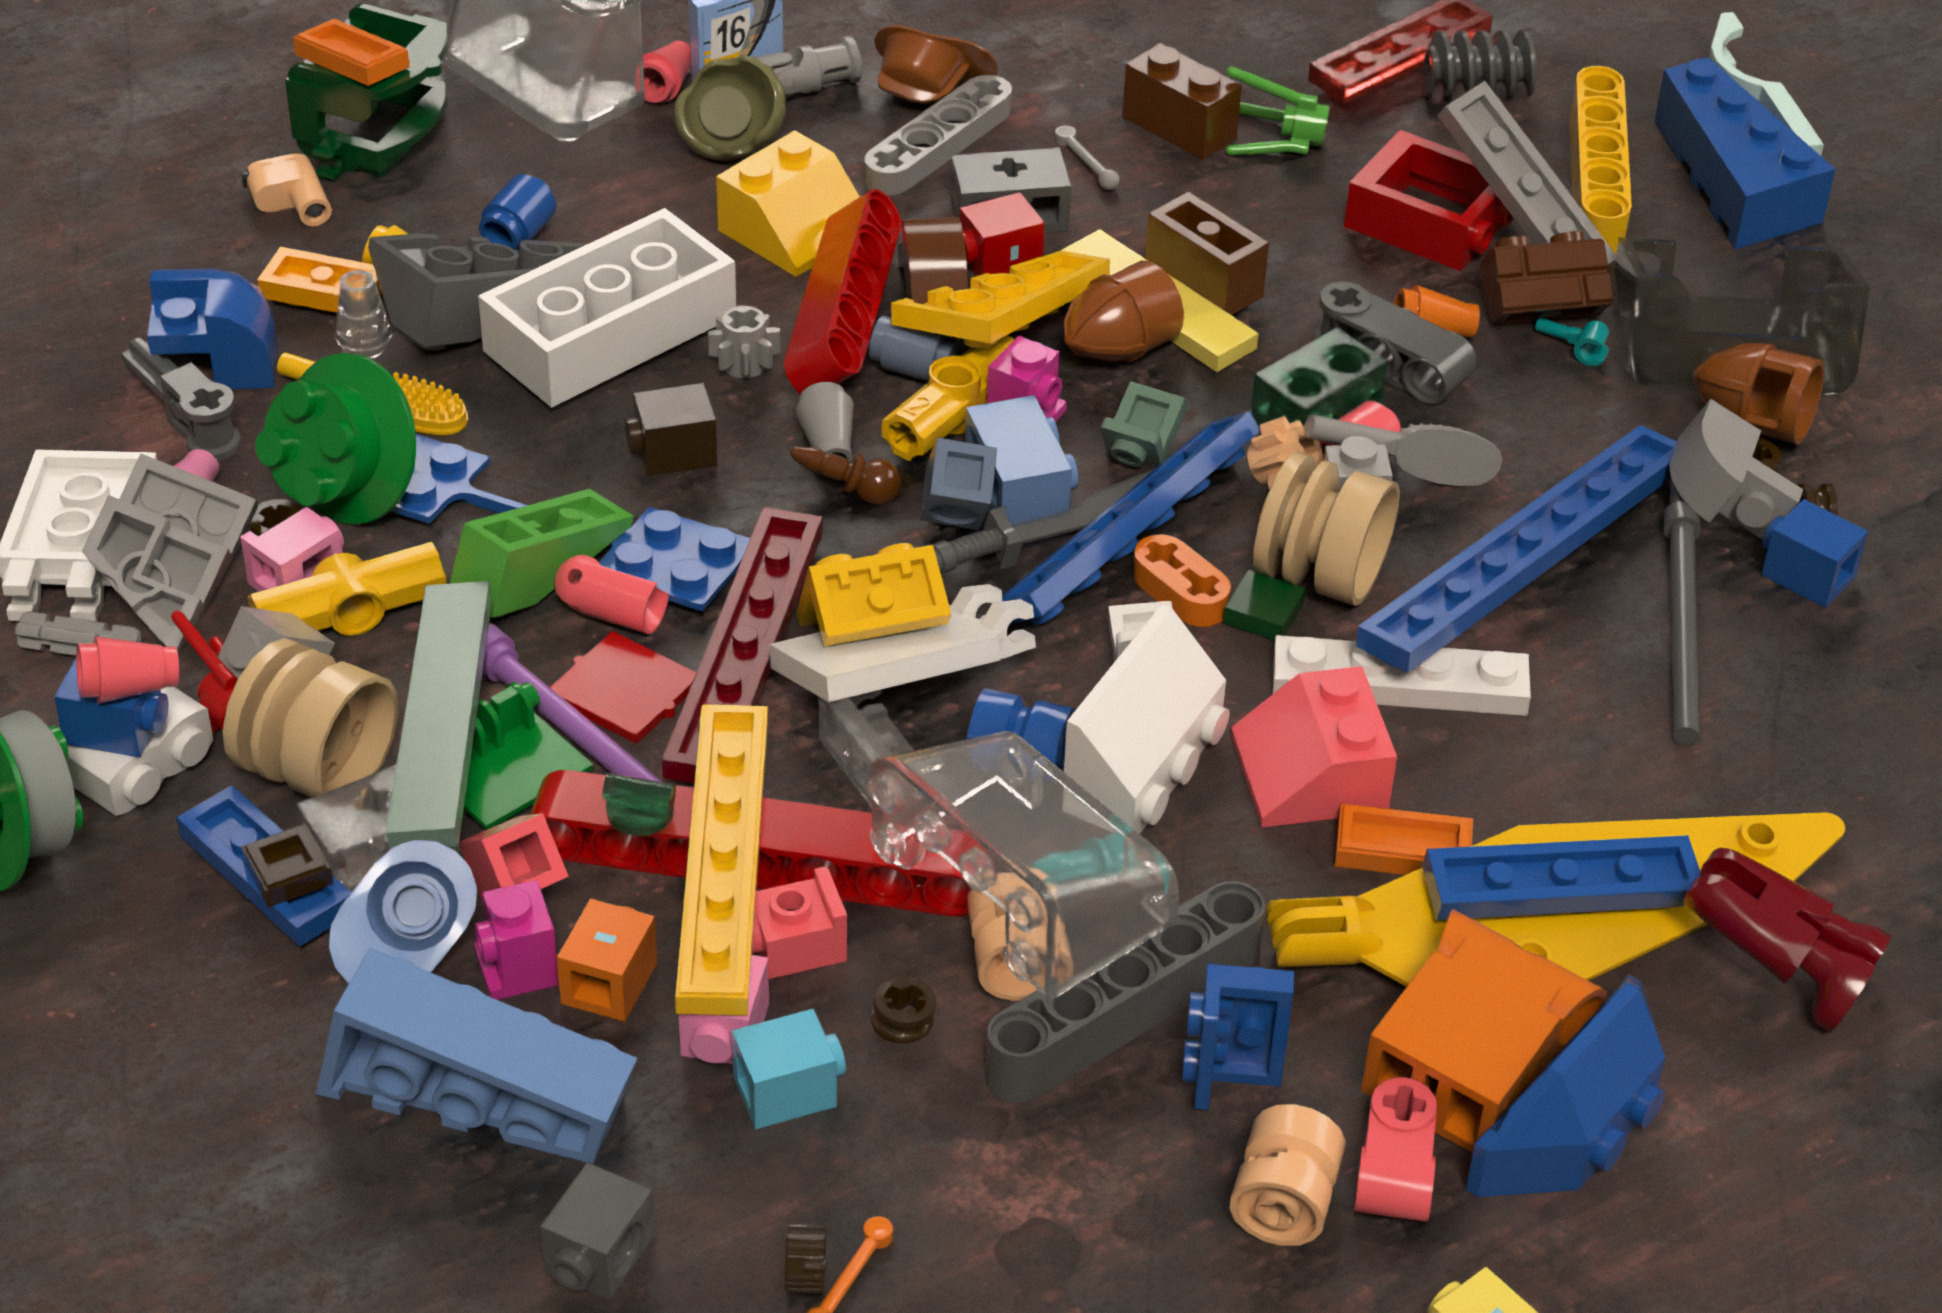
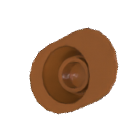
[874,25,998,104]

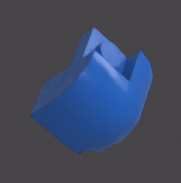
[147,268,279,389]

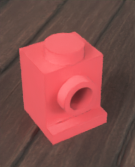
[752,866,847,979]

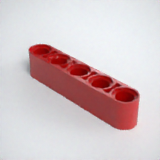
[784,189,901,395]

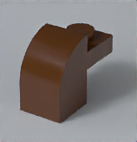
[897,216,968,304]

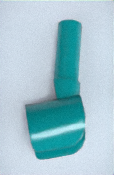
[1535,318,1609,366]

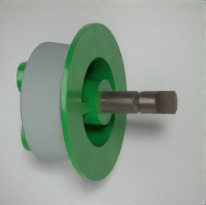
[0,710,83,891]

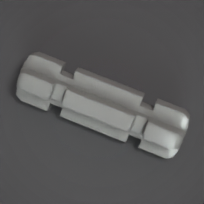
[15,611,143,657]

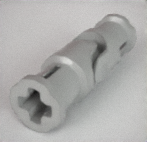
[755,36,863,98]

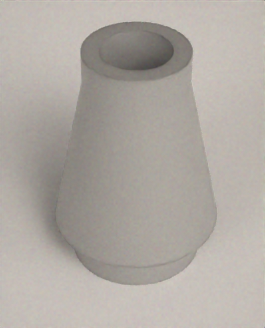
[795,382,854,462]

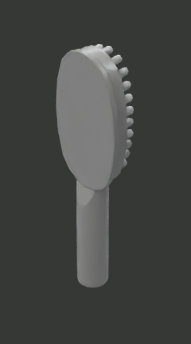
[1304,414,1502,486]

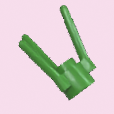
[1225,66,1330,156]

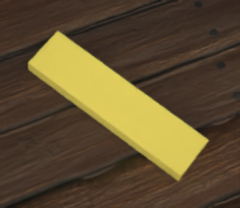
[1060,229,1259,372]

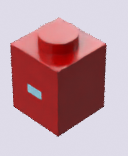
[960,192,1045,276]

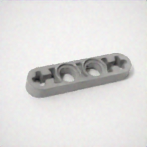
[864,75,1012,196]

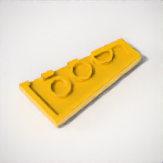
[891,250,1110,348]

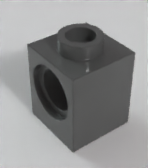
[540,1163,655,1301]

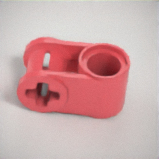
[1354,1077,1437,1222]

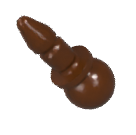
[790,447,901,504]

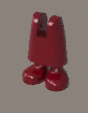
[1683,847,1891,1033]

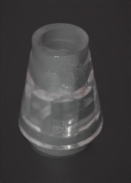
[334,270,393,359]

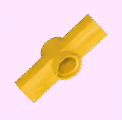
[881,335,1014,461]
[248,542,447,636]

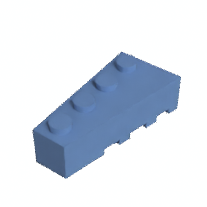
[316,947,637,1164]

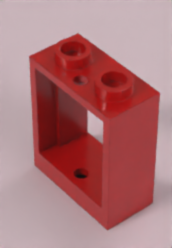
[1344,130,1514,271]

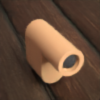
[241,153,332,227]

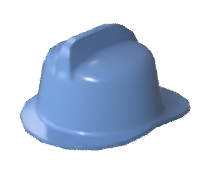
[329,840,477,984]

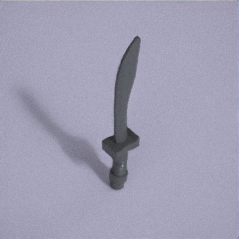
[933,470,1153,574]

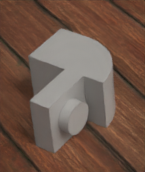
[1669,399,1803,540]

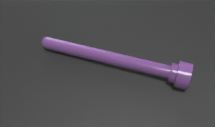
[481,623,665,784]

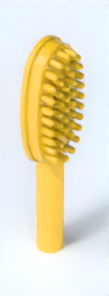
[277,352,468,436]

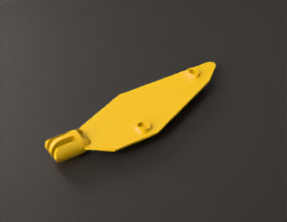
[1266,812,1845,987]

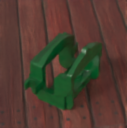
[285,3,448,181]

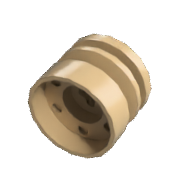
[1253,452,1400,606]
[223,638,399,807]

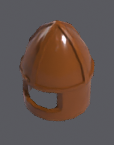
[1063,260,1184,363]
[1693,343,1824,445]

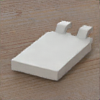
[0,450,157,621]
[769,584,1036,702]

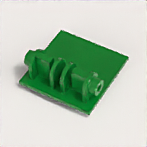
[464,682,594,830]

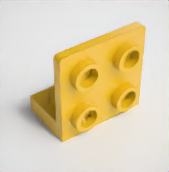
[796,543,952,647]

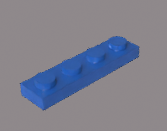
[1422,835,1701,920]

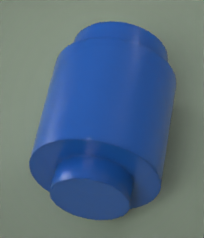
[479,174,556,250]

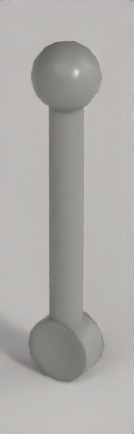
[1055,126,1120,191]

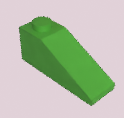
[450,489,634,618]

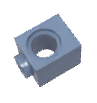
[919,438,998,530]

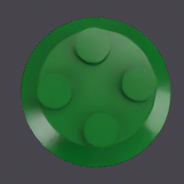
[255,353,416,524]

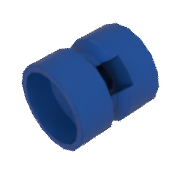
[964,688,1076,790]

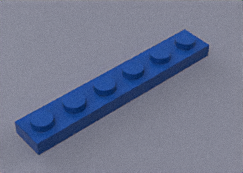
[1002,411,1260,626]

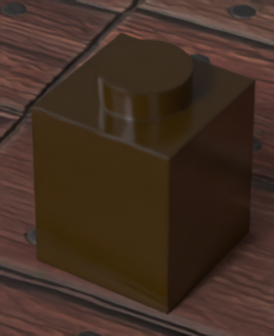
[625,383,717,476]

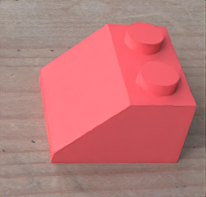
[1230,666,1397,828]

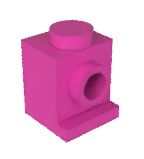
[987,336,1067,422]
[474,880,559,1000]

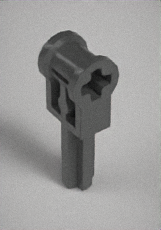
[122,337,241,462]

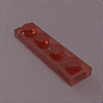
[1308,0,1493,104]

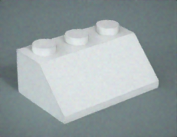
[1061,605,1229,842]

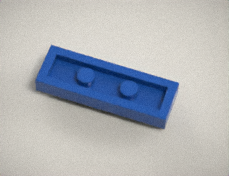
[176,785,352,947]

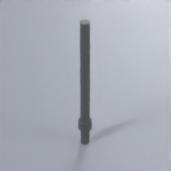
[1664,478,1701,746]

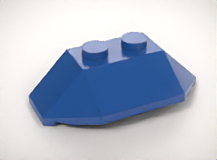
[1466,974,1665,1197]

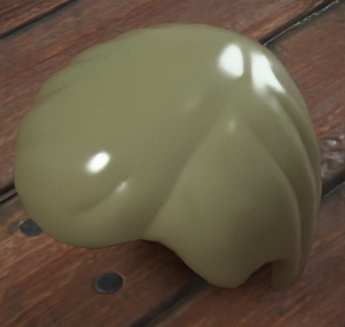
[673,55,786,161]

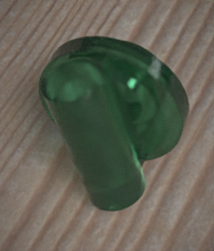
[602,773,676,836]

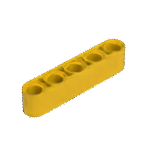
[1569,66,1632,260]

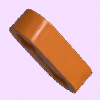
[1133,534,1231,627]

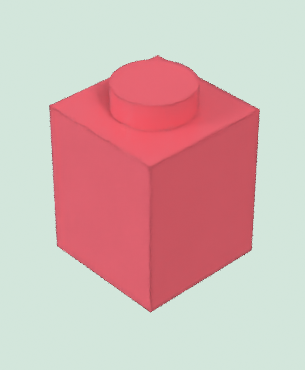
[459,813,569,905]

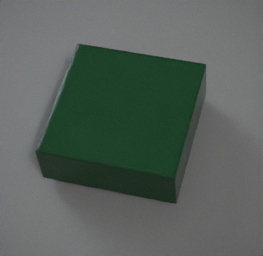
[1223,570,1306,640]

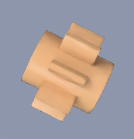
[1247,416,1322,490]

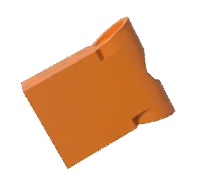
[1361,909,1607,1153]

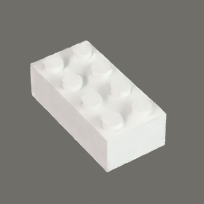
[478,208,736,408]

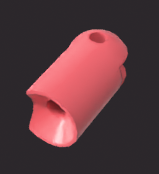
[554,555,669,635]

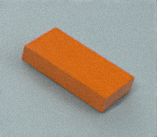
[293,19,410,86]
[1334,803,1473,875]

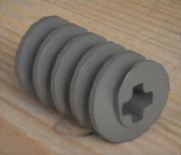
[1423,30,1537,97]

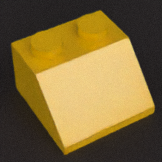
[716,130,860,277]

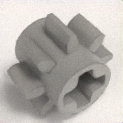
[708,306,781,378]

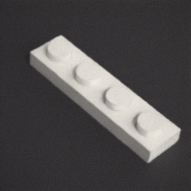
[1272,635,1531,716]

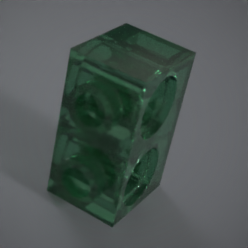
[1251,328,1387,426]

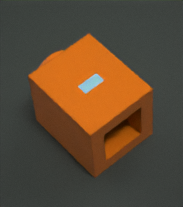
[557,898,657,1022]

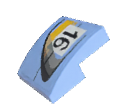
[689,0,783,81]

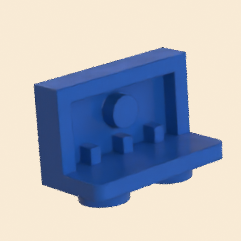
[1182,964,1294,1110]

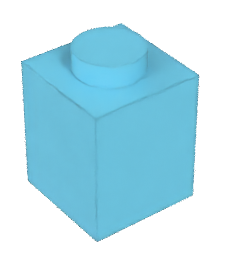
[731,1009,846,1130]

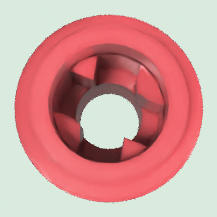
[632,40,691,103]
[76,636,179,704]

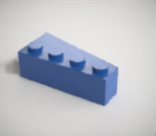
[1654,57,1836,250]

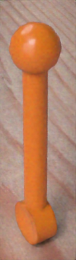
[806,1216,893,1313]

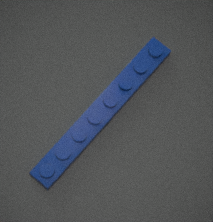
[1356,425,1677,673]

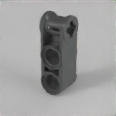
[1314,281,1476,404]

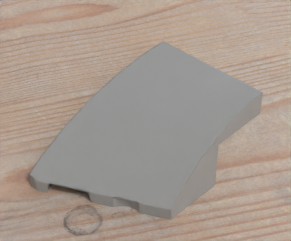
[82,453,258,654]

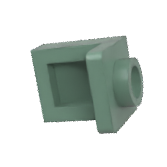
[1100,381,1187,467]

